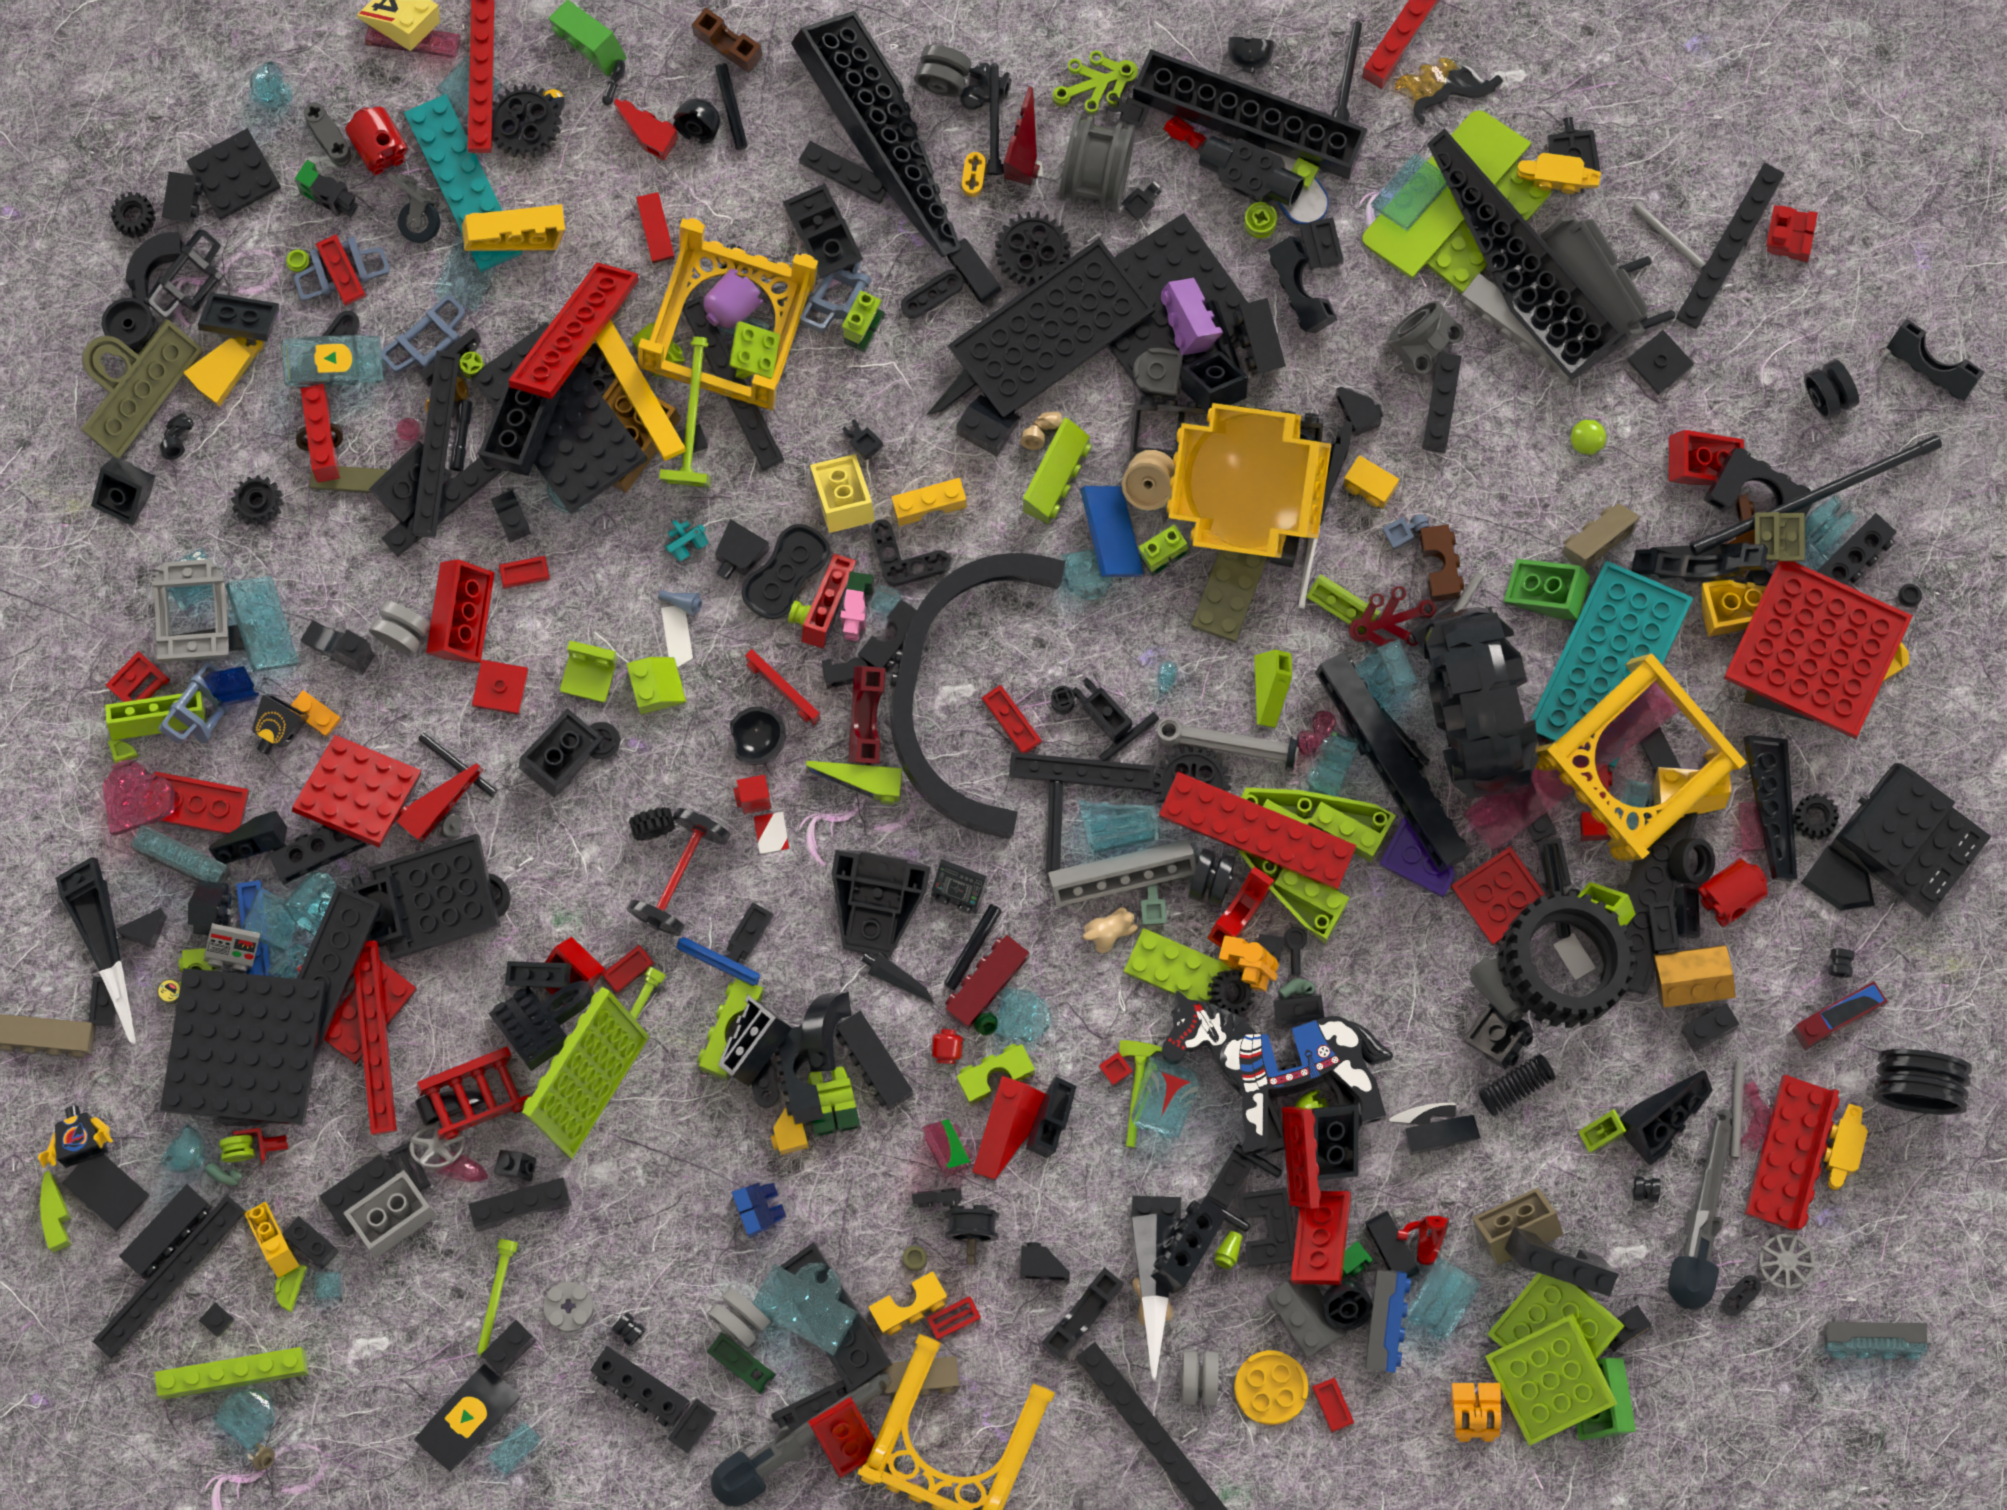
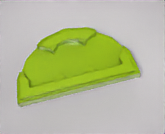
[274,1265,308,1313]

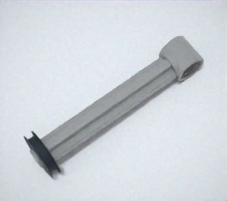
[1157,718,1299,772]

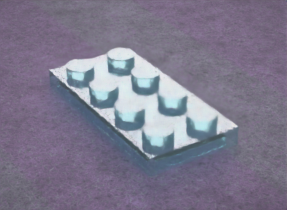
[225,576,299,672]

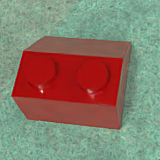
[544,936,605,1006]

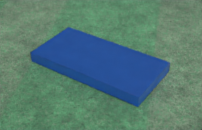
[1080,486,1144,577]

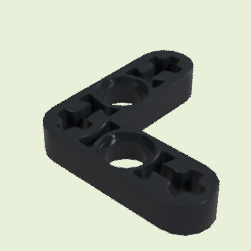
[871,519,951,587]

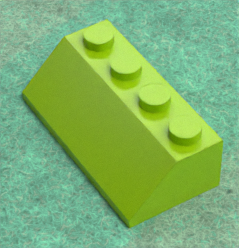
[1023,417,1092,524]

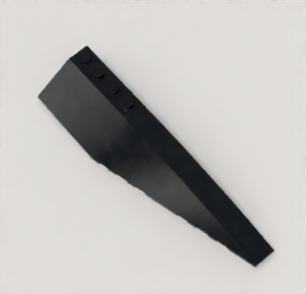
[791,11,962,257]
[1427,128,1629,381]

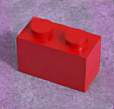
[733,774,772,814]

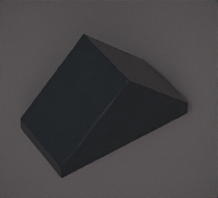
[117,908,167,948]

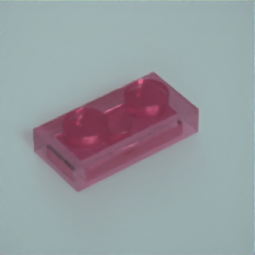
[1738,802,1766,852]

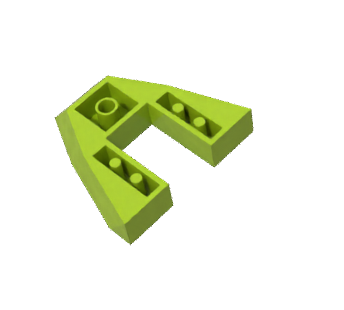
[1237,787,1396,945]

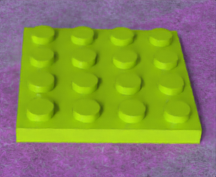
[1487,1273,1625,1360]
[1485,1314,1617,1446]

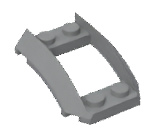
[152,559,229,665]

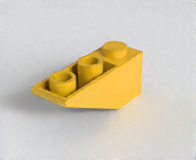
[245,1201,299,1278]

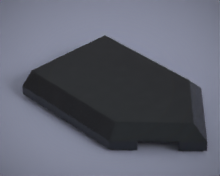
[1801,845,1875,911]

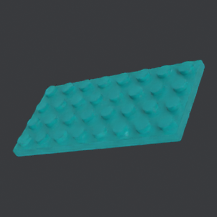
[1531,560,1693,769]

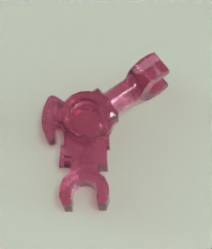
[1741,1081,1772,1151]

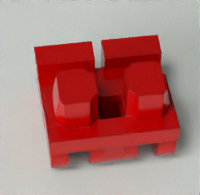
[1766,205,1818,263]

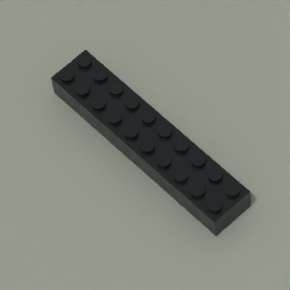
[1132,49,1367,180]

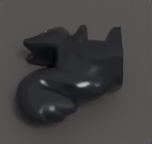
[960,62,1012,110]

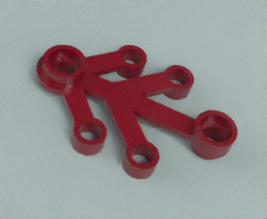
[1348,586,1436,653]

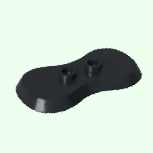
[741,524,830,620]

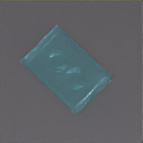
[1371,154,1448,231]

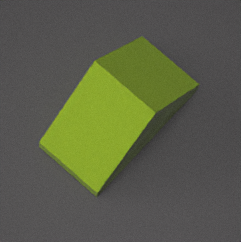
[1578,1109,1626,1153]

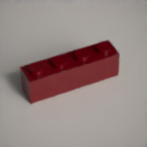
[945,935,1029,1031]

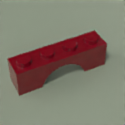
[848,666,885,764]

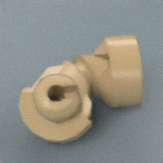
[1020,411,1063,450]

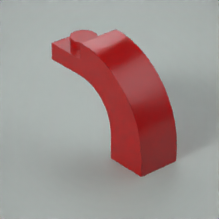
[1207,866,1274,948]

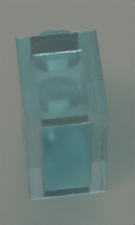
[1618,779,1652,830]

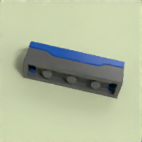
[1365,1269,1411,1373]

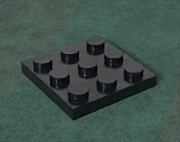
[186,128,281,220]

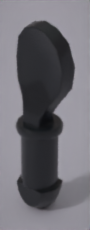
[602,60,625,106]

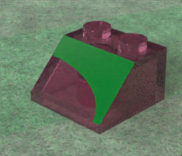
[922,1119,973,1179]

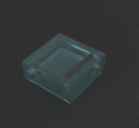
[871,584,901,614]

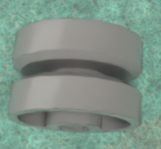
[369,600,430,656]
[708,1287,771,1349]
[1180,1350,1219,1406]

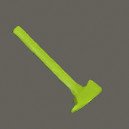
[1119,1040,1162,1148]

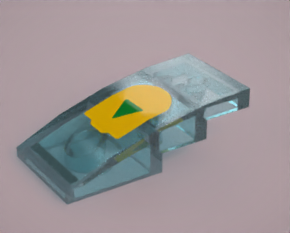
[281,335,383,388]

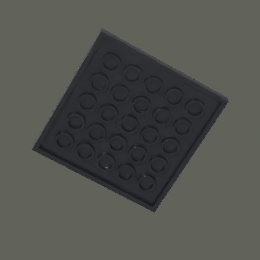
[1108,213,1248,397]
[160,968,327,1126]

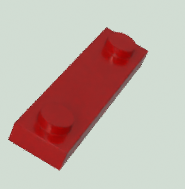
[745,649,821,725]

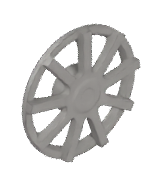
[1759,1234,1815,1289]

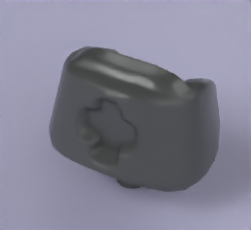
[442,813,463,839]

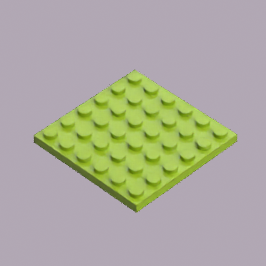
[522,987,650,1159]

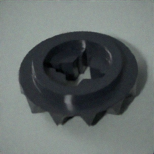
[589,722,621,760]

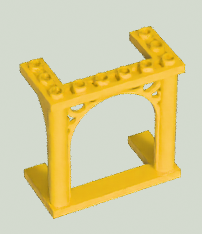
[638,218,818,411]
[1535,653,1747,862]

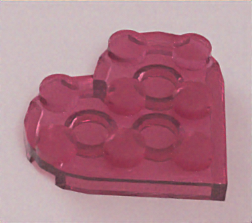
[103,760,175,836]

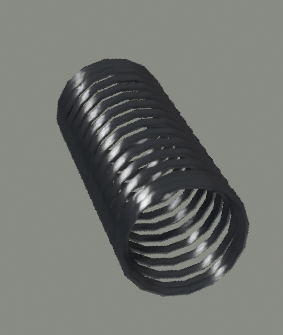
[1478,1053,1556,1117]

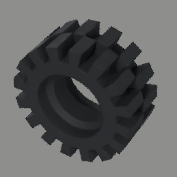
[110,192,156,238]
[1793,793,1839,840]
[629,807,675,841]
[1207,970,1255,1014]

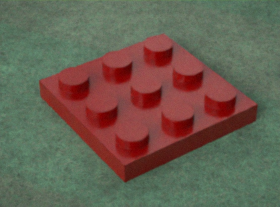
[1451,846,1547,946]

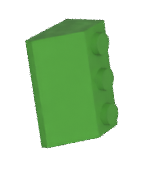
[1576,1358,1636,1441]

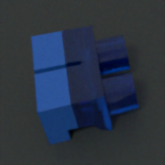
[731,1183,787,1239]

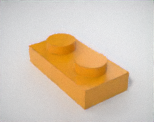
[291,690,341,738]

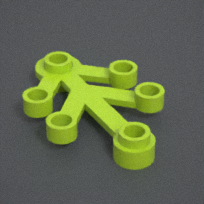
[1052,50,1138,115]

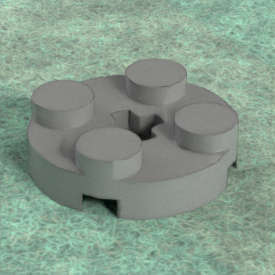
[544,1282,594,1332]

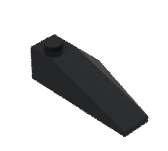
[1620,1070,1713,1165]

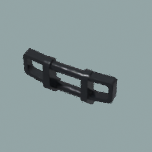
[145,229,224,317]

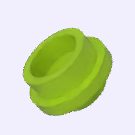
[286,249,310,273]

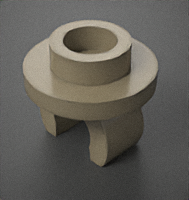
[247,1443,275,1470]

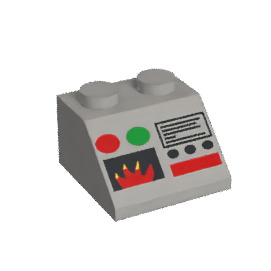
[203,923,260,973]

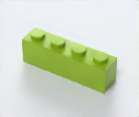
[105,691,206,741]

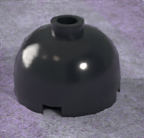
[1228,37,1274,73]
[673,98,721,144]
[1323,1280,1373,1330]

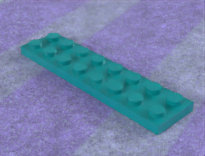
[404,94,523,273]

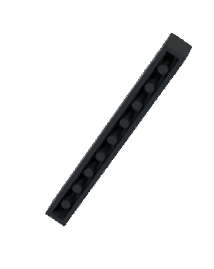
[1315,652,1470,873]

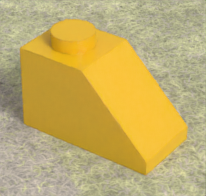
[770,1107,809,1155]

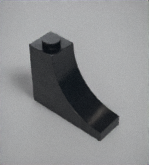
[300,620,375,676]

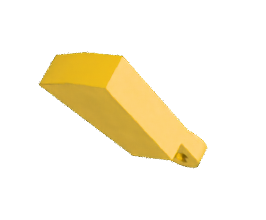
[183,337,264,407]

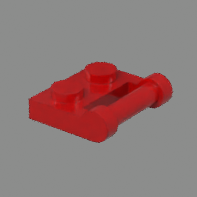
[105,651,170,702]

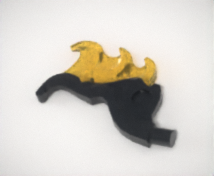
[1395,57,1503,124]

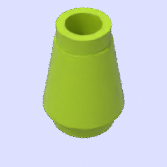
[1214,1231,1243,1269]

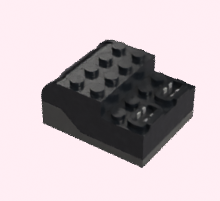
[1831,763,1992,918]

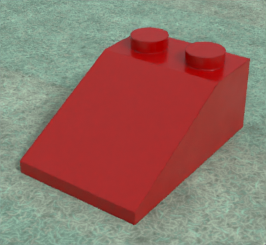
[1669,430,1744,485]

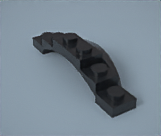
[1631,543,1768,582]

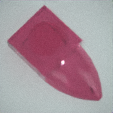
[437,1150,488,1182]

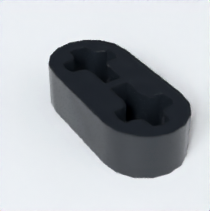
[1721,1275,1761,1316]

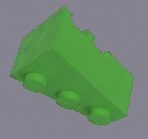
[548,0,627,77]

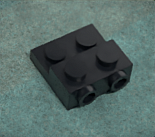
[1463,1003,1534,1070]

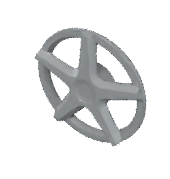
[410,1121,465,1168]

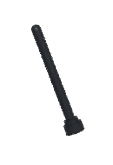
[1331,21,1362,122]
[985,63,1004,175]

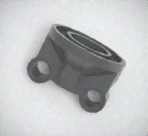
[1387,300,1464,375]

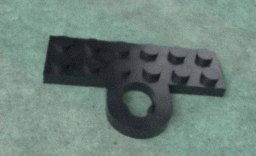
[488,981,594,1071]

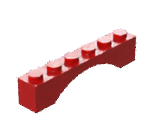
[1362,0,1441,89]

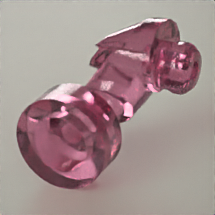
[1297,710,1336,755]

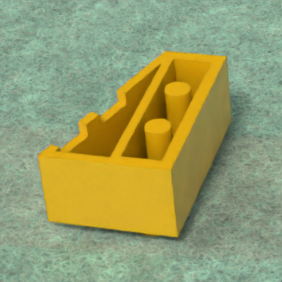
[1653,767,1731,818]

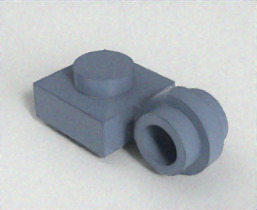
[1382,514,1429,550]

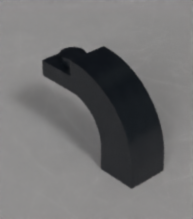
[126,231,183,309]
[801,992,852,1072]

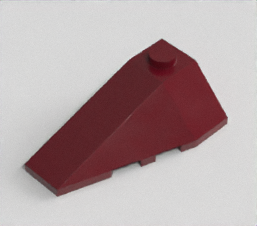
[1004,86,1040,185]

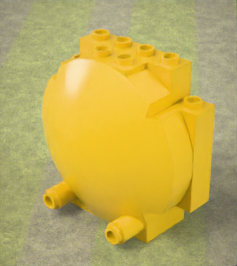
[1167,403,1331,558]

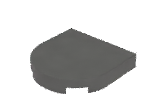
[1133,348,1183,398]

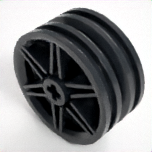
[1873,1049,1972,1115]

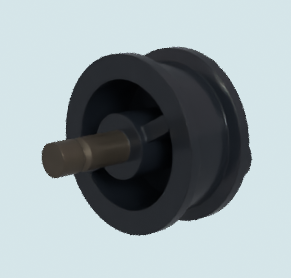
[945,1205,999,1265]

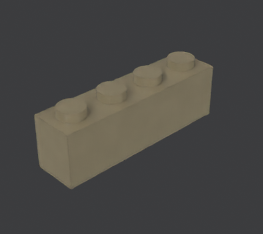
[0,1014,96,1059]

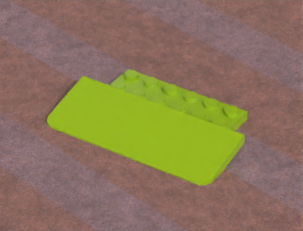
[1362,110,1552,294]

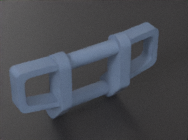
[294,236,390,301]
[800,261,871,333]
[380,294,466,374]
[159,661,230,744]

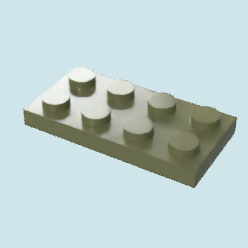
[1191,550,1268,643]

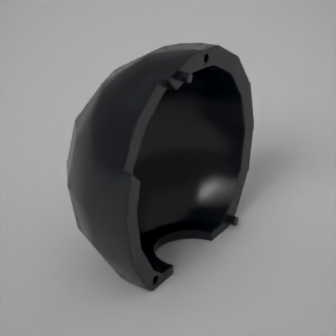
[730,706,786,766]

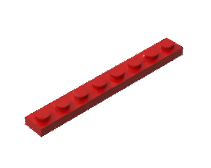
[468,0,495,153]
[354,941,397,1136]

